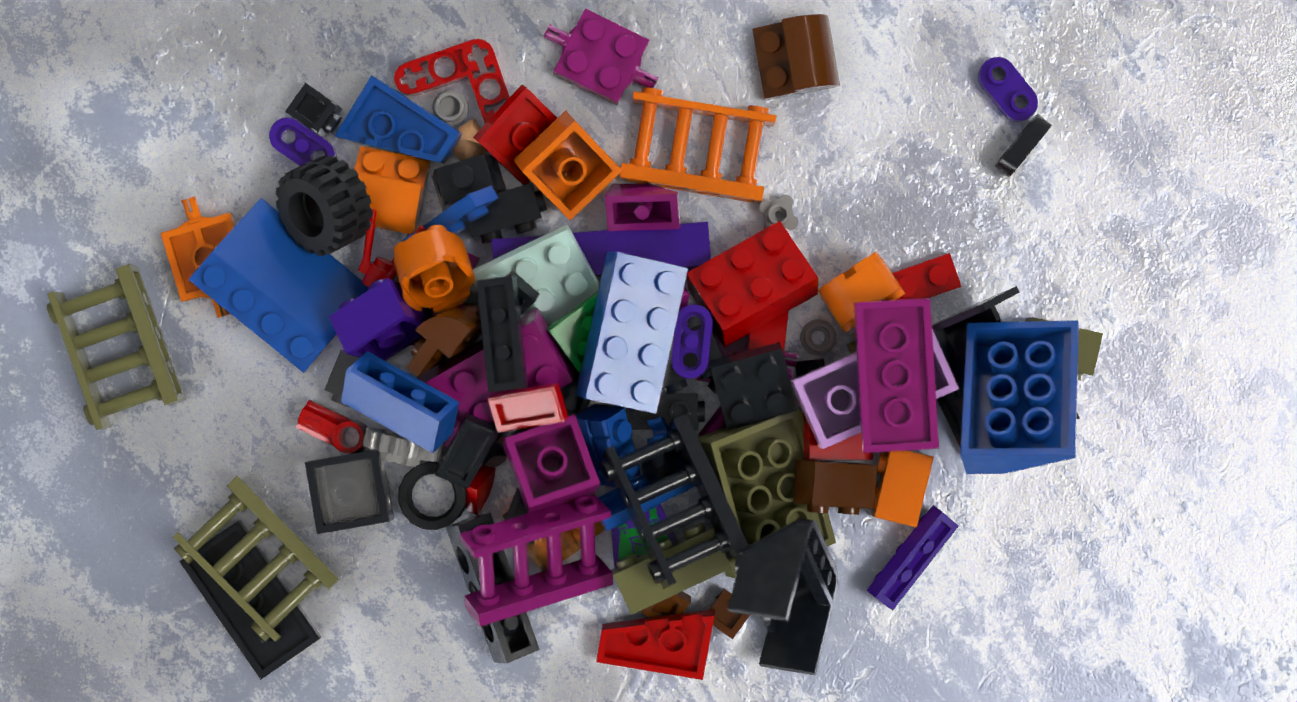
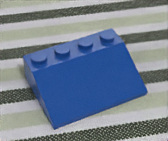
[188,198,368,373]
[960,320,1079,474]

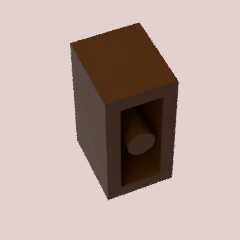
[793,459,877,515]

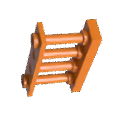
[619,87,777,204]

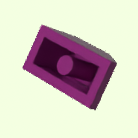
[605,183,680,231]

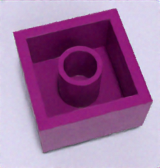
[504,415,600,514]

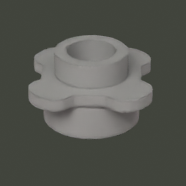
[759,195,798,230]

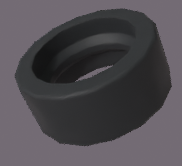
[398,461,466,530]

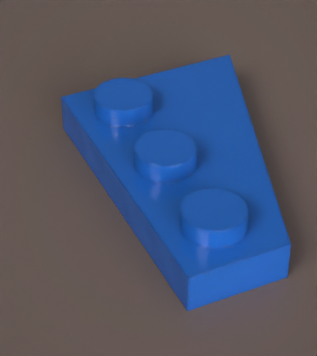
[335,75,463,164]

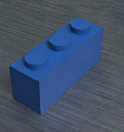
[341,351,459,453]

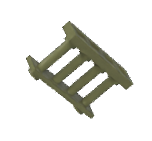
[47,264,186,430]
[173,476,340,642]

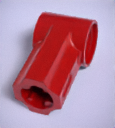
[296,400,368,454]

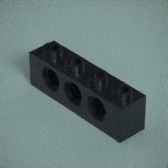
[446,513,540,663]

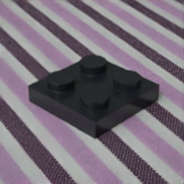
[709,342,798,430]

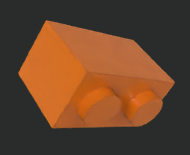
[870,450,934,527]

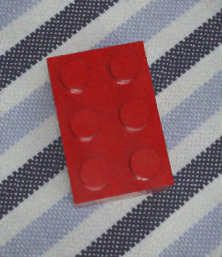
[687,221,818,347]

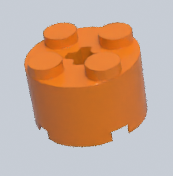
[393,225,475,313]
[818,251,905,333]

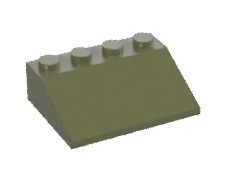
[698,407,836,579]

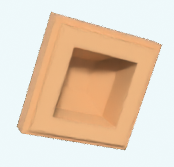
[453,118,487,161]

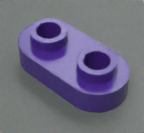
[978,57,1038,122]
[269,118,337,166]
[671,304,713,379]

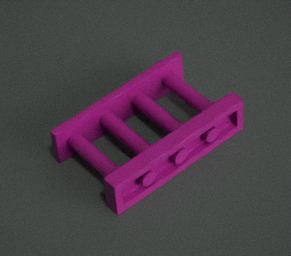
[459,494,613,627]

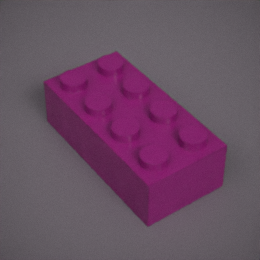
[415,308,575,448]

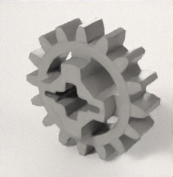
[363,427,443,467]

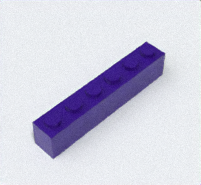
[491,222,711,277]

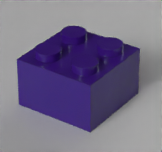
[328,278,433,361]

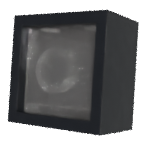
[305,450,394,534]

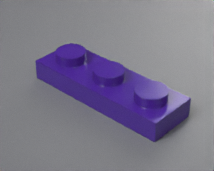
[867,505,959,611]

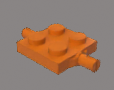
[160,197,236,318]

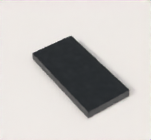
[179,520,322,680]

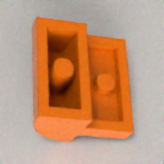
[354,146,431,234]

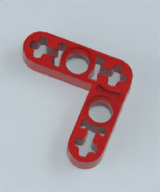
[394,39,510,124]

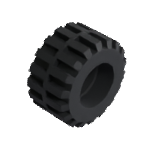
[276,155,373,256]

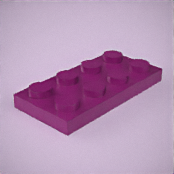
[854,298,939,453]

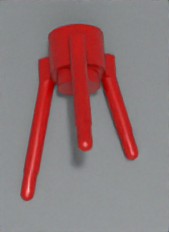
[358,209,425,287]

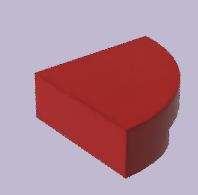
[466,465,496,515]

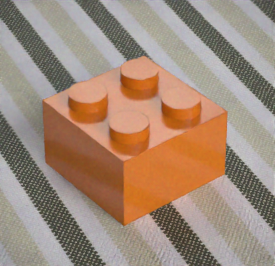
[514,110,623,220]

